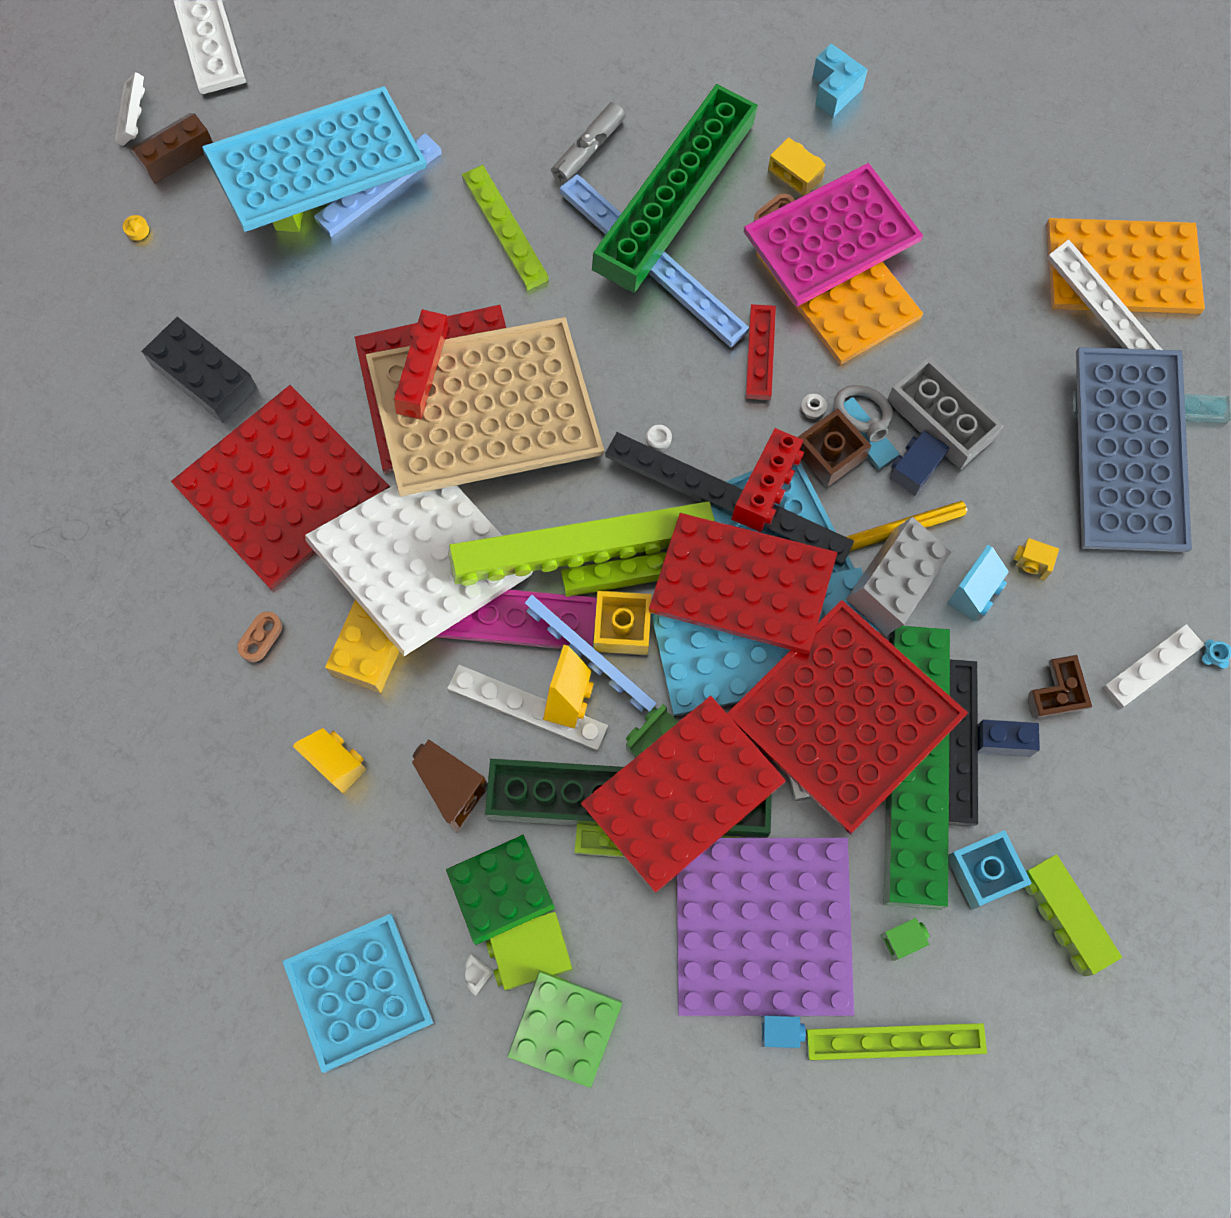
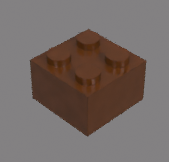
[798,408,872,487]

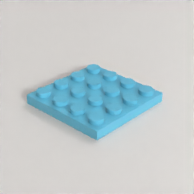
[282,914,434,1073]

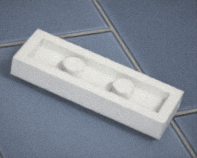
[114,72,145,146]

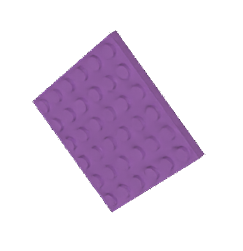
[677,838,854,1016]

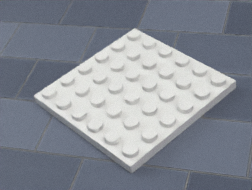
[305,484,533,656]

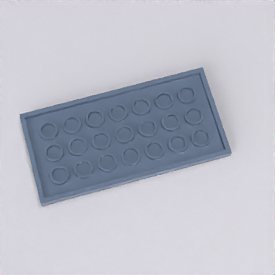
[1076,347,1192,552]

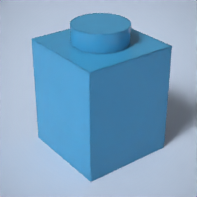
[762,1016,806,1048]

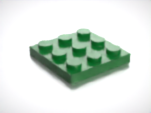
[446,834,555,945]

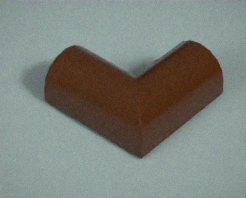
[1028,655,1092,718]

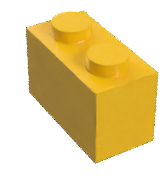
[768,137,826,196]

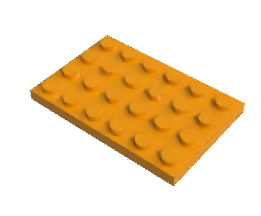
[1046,218,1205,314]
[756,252,923,366]

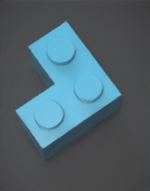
[812,43,868,117]

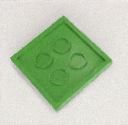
[507,970,622,1088]

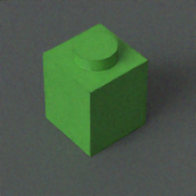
[880,918,930,961]

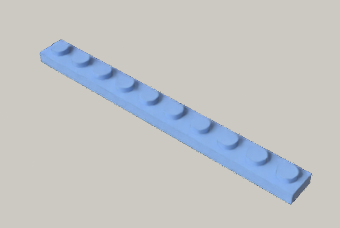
[560,174,749,348]

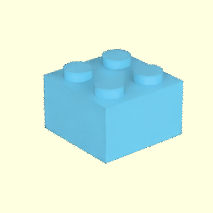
[948,830,1032,910]

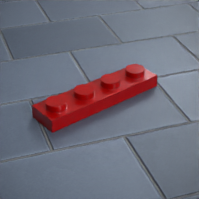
[745,304,776,400]

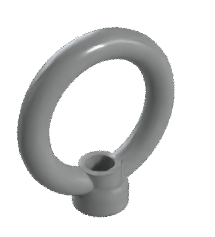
[833,385,893,442]

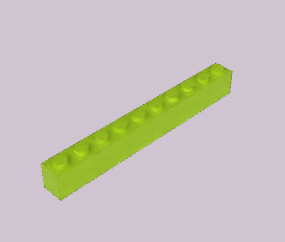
[448,502,715,586]

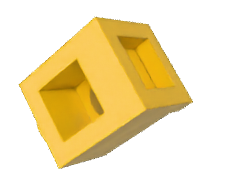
[1013,538,1059,581]

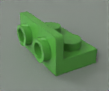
[626,704,679,758]

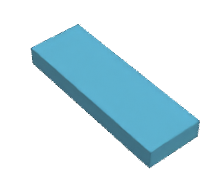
[832,397,900,471]

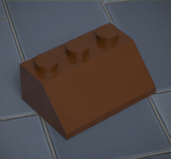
[129,113,213,184]

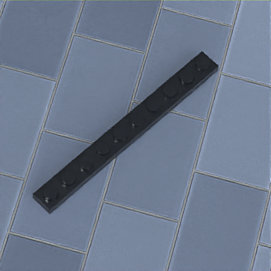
[605,432,854,567]

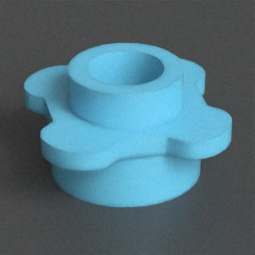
[1202,639,1231,669]

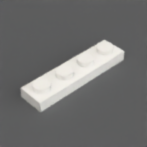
[1102,624,1205,709]

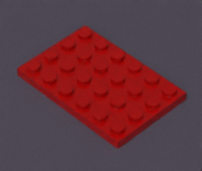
[649,513,837,655]
[581,696,786,893]

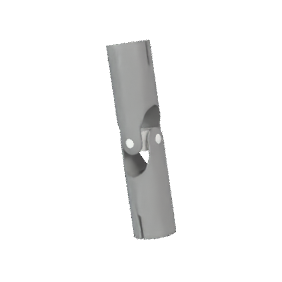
[551,102,626,184]

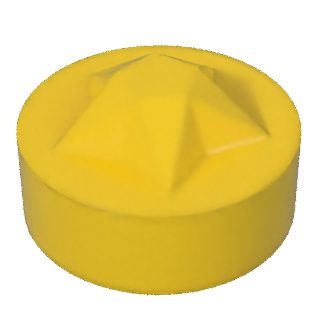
[122,215,149,241]

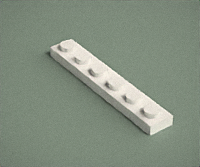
[1047,239,1163,350]
[447,665,608,752]

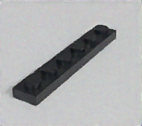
[949,659,978,826]

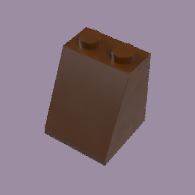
[412,739,488,833]

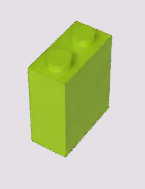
[486,912,573,992]

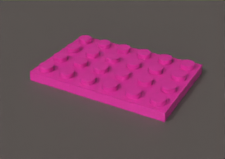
[744,163,923,307]

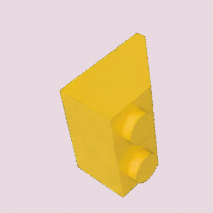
[543,645,594,729]
[293,728,367,794]

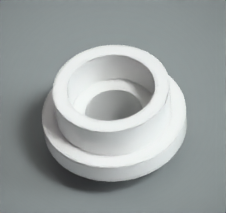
[801,394,827,419]

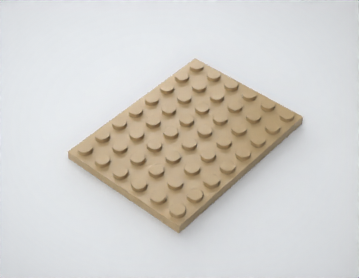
[366,317,604,497]

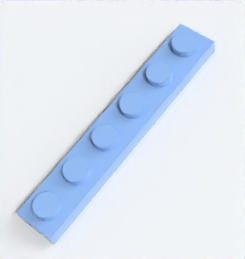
[314,133,442,237]
[525,595,657,712]

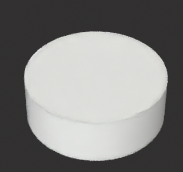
[646,425,672,452]

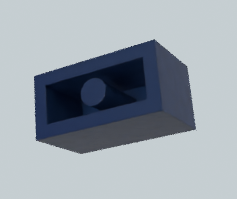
[890,431,950,496]
[978,719,1040,757]

